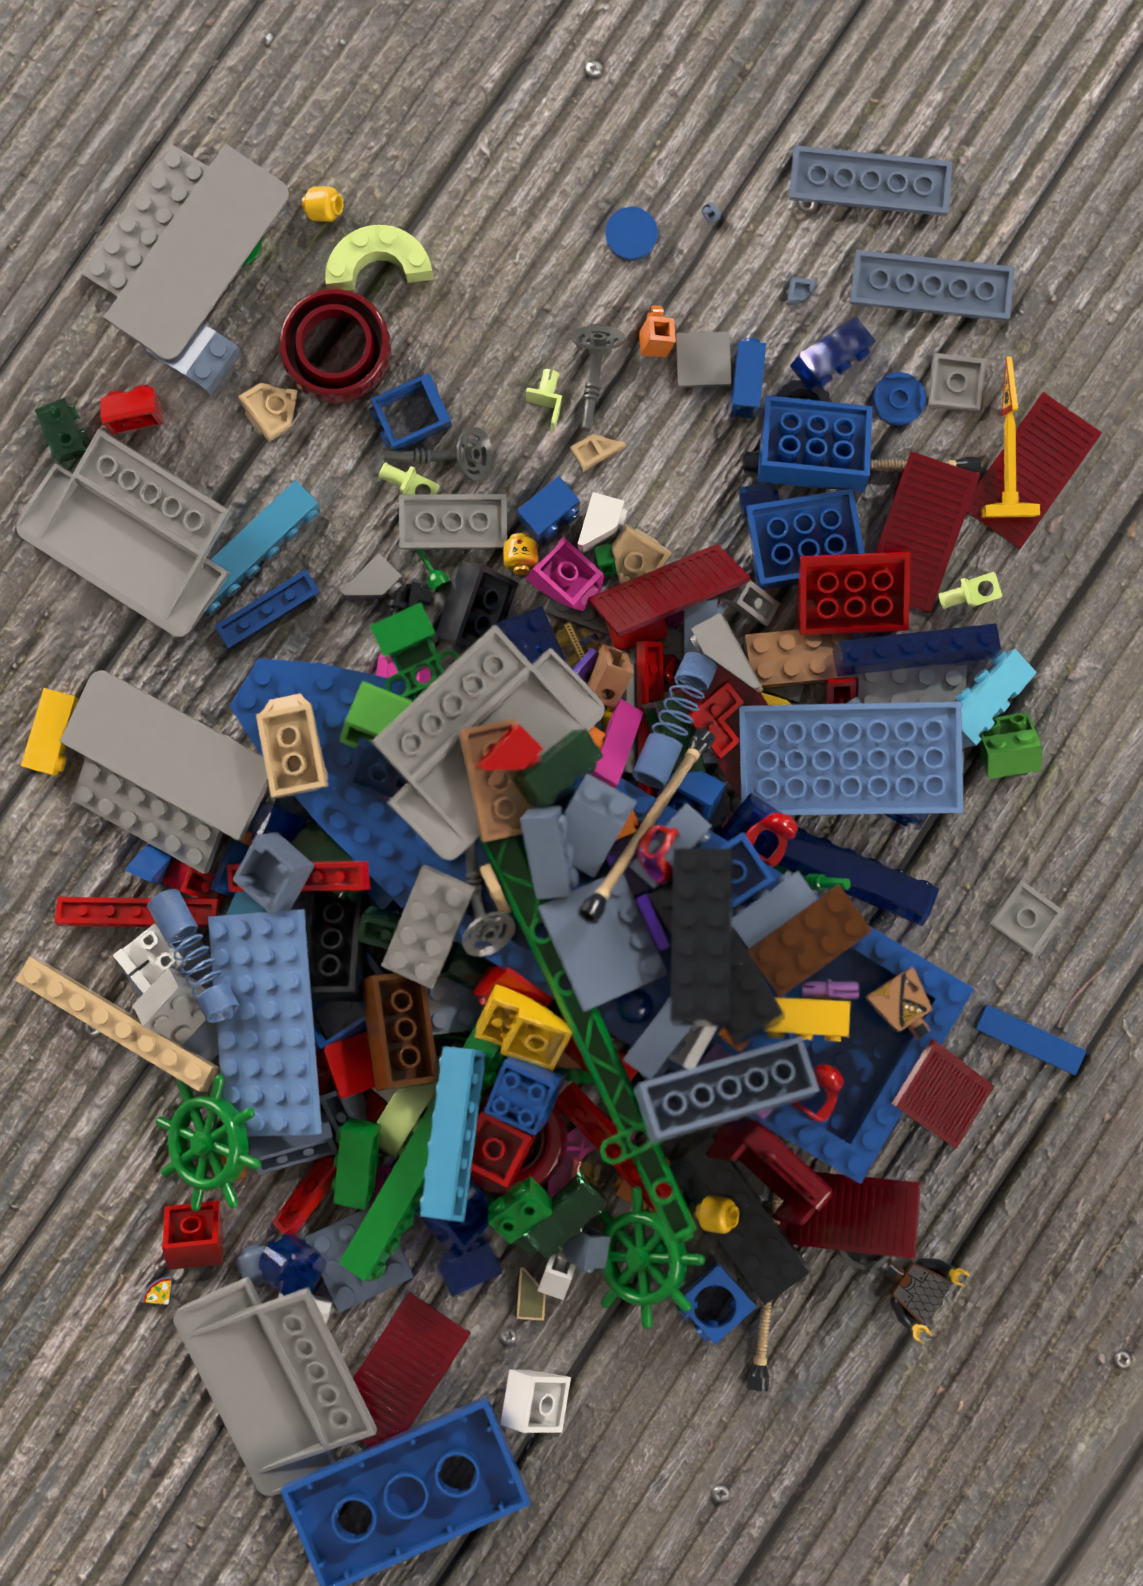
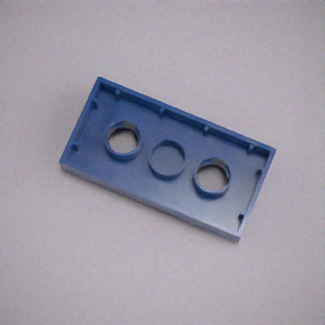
[280,1395,531,1586]

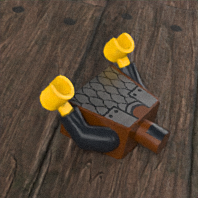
[882,1258,970,1344]

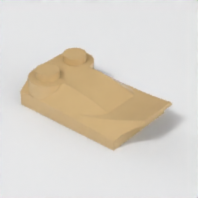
[256,693,328,798]

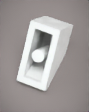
[538,1234,576,1300]

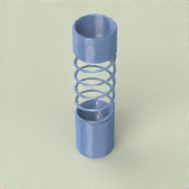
[632,652,717,788]
[147,889,239,1023]

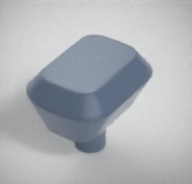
[701,202,721,224]

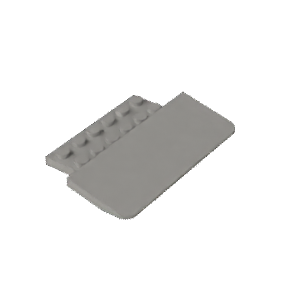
[81,143,289,360]
[16,429,232,637]
[371,625,604,860]
[60,671,268,874]
[173,1276,377,1496]

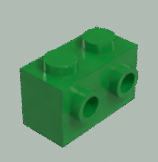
[488,1176,553,1244]

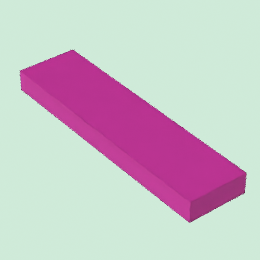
[590,699,644,789]

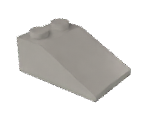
[690,613,763,692]

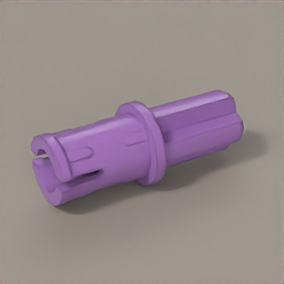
[802,979,859,1001]

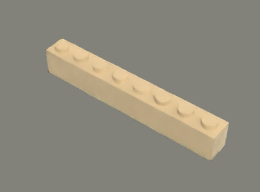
[15,957,220,1092]

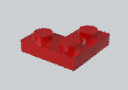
[684,681,744,759]

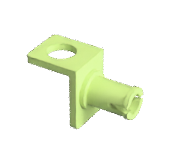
[526,369,562,433]
[378,462,440,495]
[938,572,1002,609]

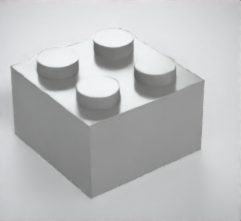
[133,967,209,1045]

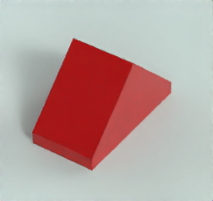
[824,678,856,704]

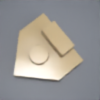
[238,383,298,442]
[611,524,671,584]

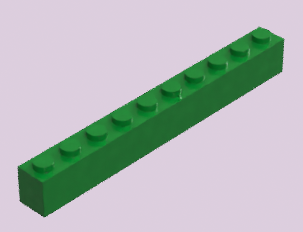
[339,1024,509,1281]

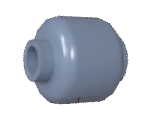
[236,1242,276,1286]

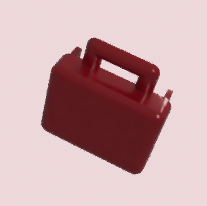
[705,1119,833,1226]

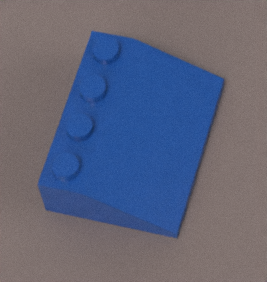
[757,395,872,492]
[746,488,865,590]

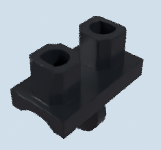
[386,582,432,615]

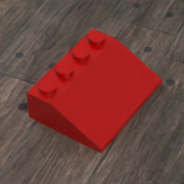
[797,552,910,635]

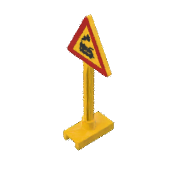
[981,357,1040,518]

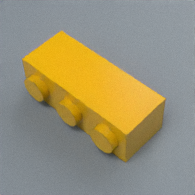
[21,688,79,777]
[764,998,850,1042]

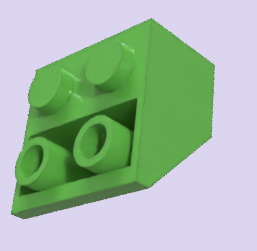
[339,681,413,748]
[979,712,1042,779]

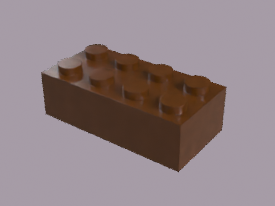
[747,885,872,998]
[360,973,439,1091]

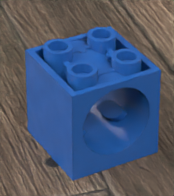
[484,1057,568,1135]
[675,1260,756,1344]

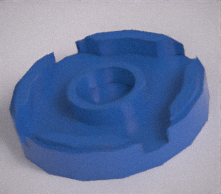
[605,206,658,261]
[872,372,926,426]

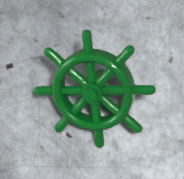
[155,1074,261,1211]
[593,1186,705,1329]

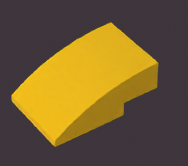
[475,984,572,1071]

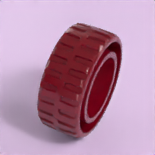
[279,288,392,405]
[469,1083,568,1196]

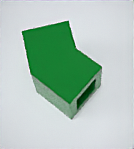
[594,544,617,577]

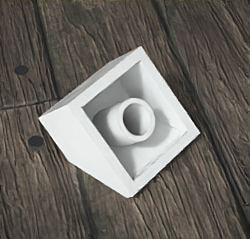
[578,492,628,554]
[500,1369,571,1433]

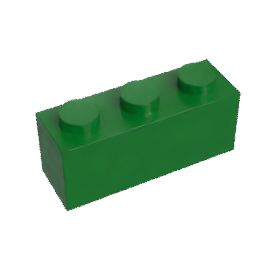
[331,1118,381,1210]

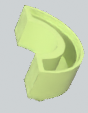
[325,225,434,290]
[377,1055,440,1160]

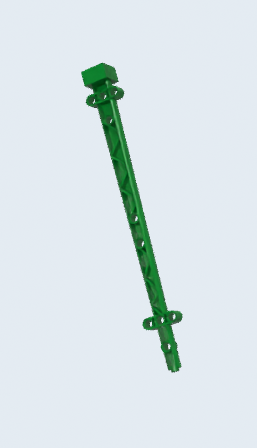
[370,603,697,1244]

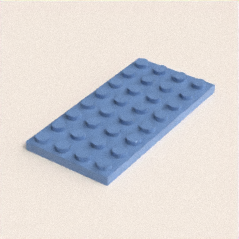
[739,701,963,816]
[208,909,322,1137]

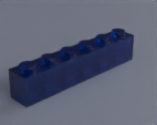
[832,623,1001,676]
[777,827,939,926]

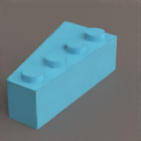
[956,649,1037,748]

